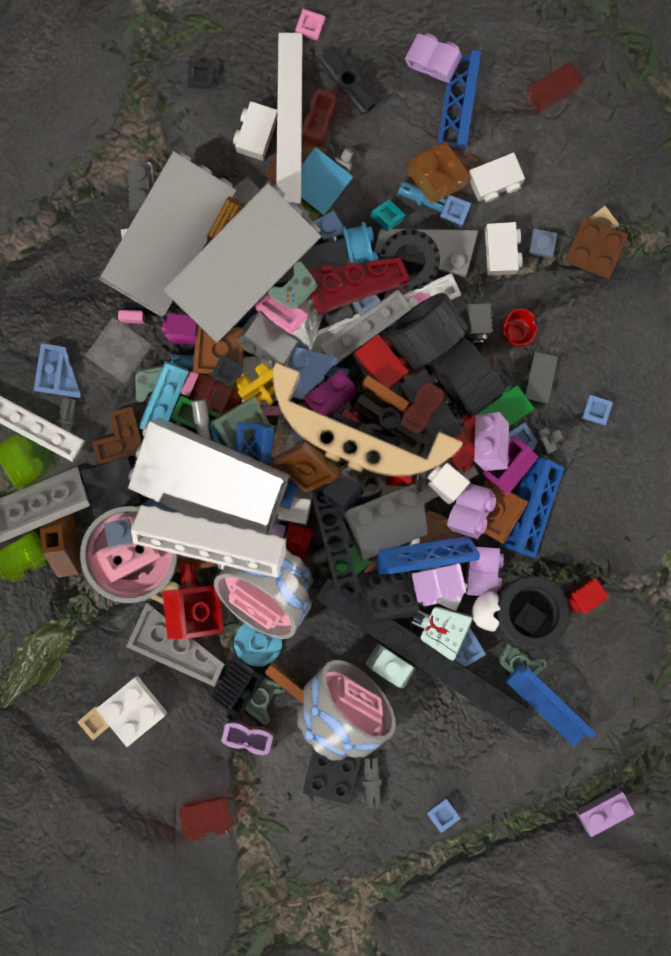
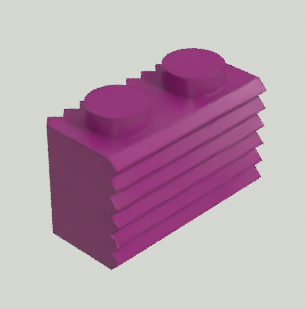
[162,313,197,345]
[304,370,355,418]
[483,436,538,494]

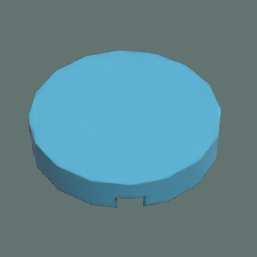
[234,623,282,666]

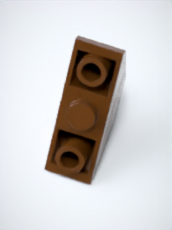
[40,513,81,577]

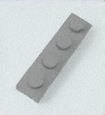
[320,290,412,363]

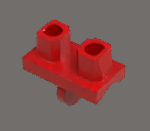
[285,522,313,562]

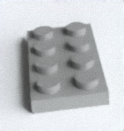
[0,467,90,543]

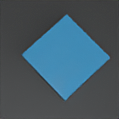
[301,147,353,215]

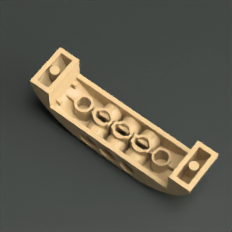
[273,363,463,477]

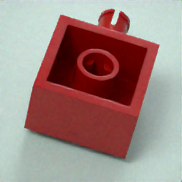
[162,563,224,639]

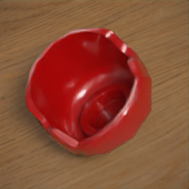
[501,309,538,347]

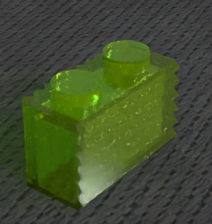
[0,434,45,490]
[0,532,46,583]

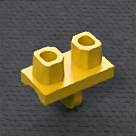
[236,363,275,405]

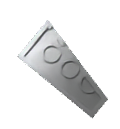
[374,229,478,278]
[126,603,225,687]

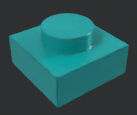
[371,199,405,231]

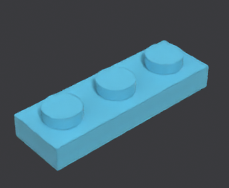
[139,361,189,430]

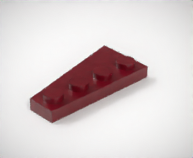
[306,258,410,315]

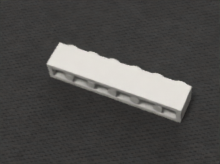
[131,505,286,578]

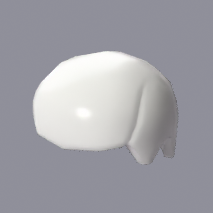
[472,592,500,632]

